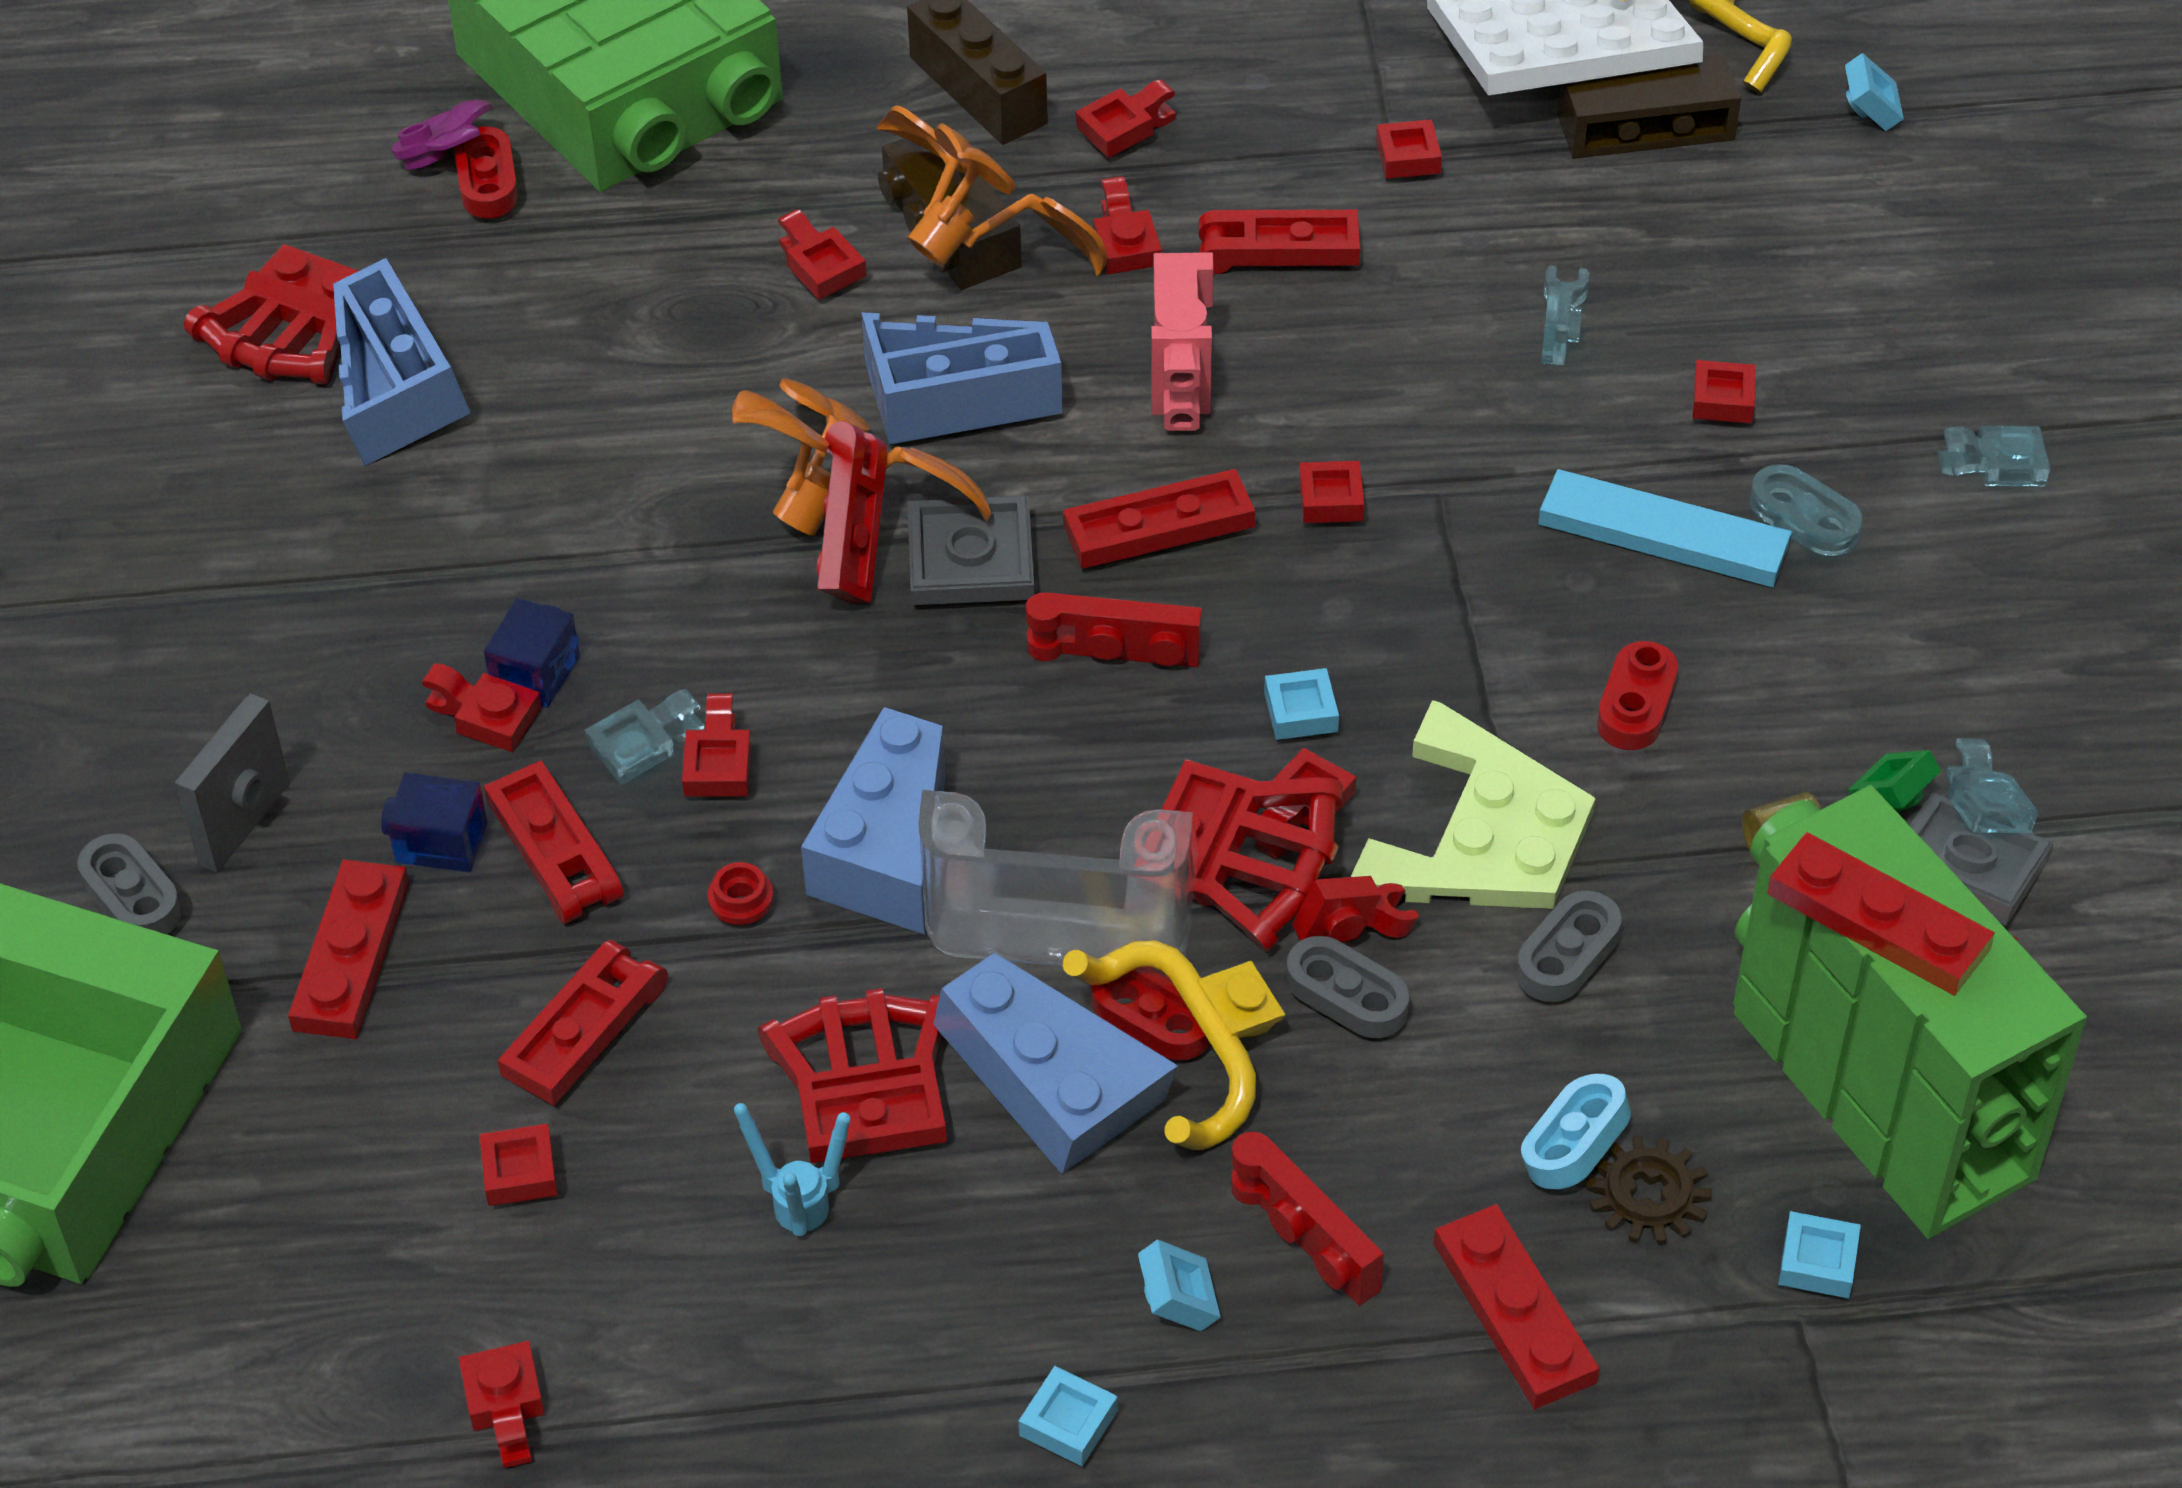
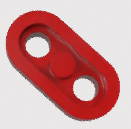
[454,126,518,219]
[1597,641,1678,750]
[1091,967,1210,1060]

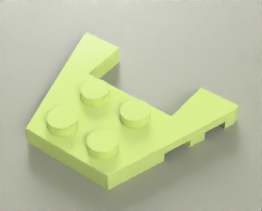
[1351,700,1596,909]

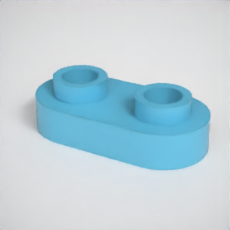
[1521,1074,1631,1189]

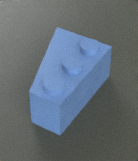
[333,258,471,466]
[861,312,1062,444]
[801,707,946,935]
[933,952,1178,1175]

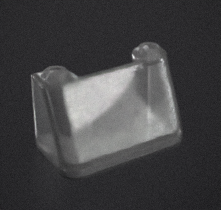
[918,790,1198,973]

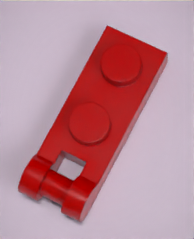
[1198,209,1360,274]
[817,421,888,603]
[1026,592,1202,668]
[483,760,624,925]
[497,940,668,1106]
[1231,1132,1384,1307]

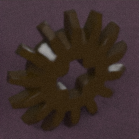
[1586,1136,1712,1244]

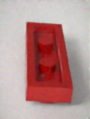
[1063,469,1255,569]
[1767,832,1995,996]
[288,859,409,1040]
[1433,1204,1600,1410]

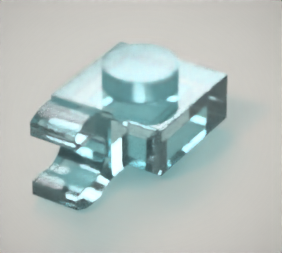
[1541,265,1590,365]
[1937,426,2050,486]
[585,689,705,785]
[1946,738,2038,833]

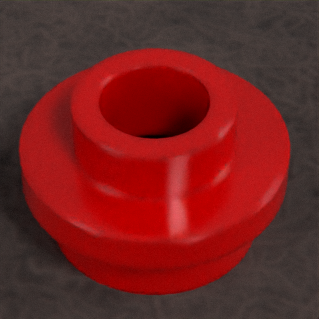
[707,862,774,925]

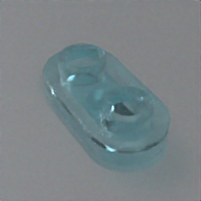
[1750,464,1862,556]

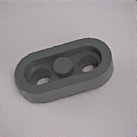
[77,834,182,934]
[1516,890,1622,1002]
[1286,936,1409,1038]

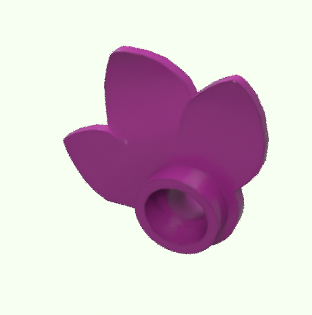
[391,99,494,170]

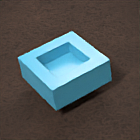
[1845,53,1904,131]
[1264,668,1339,740]
[1778,1211,1861,1298]
[1138,1239,1221,1331]
[1019,1366,1118,1467]

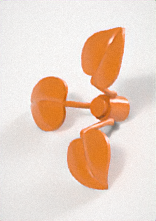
[877,105,1107,277]
[732,378,991,536]

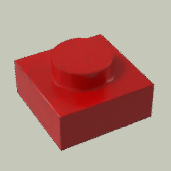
[1376,119,1442,179]
[1692,360,1756,423]
[1299,461,1364,523]
[479,1123,558,1206]

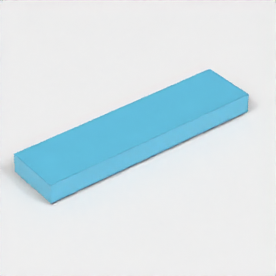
[1538,469,1792,588]

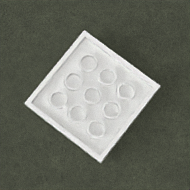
[1427,0,1703,95]

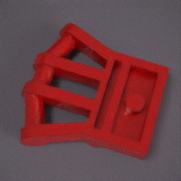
[184,244,359,385]
[1133,759,1343,952]
[758,988,947,1163]

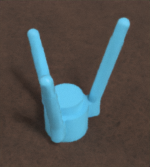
[734,1103,851,1236]

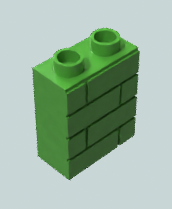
[448,0,783,192]
[1733,785,2087,1239]
[0,883,242,1287]

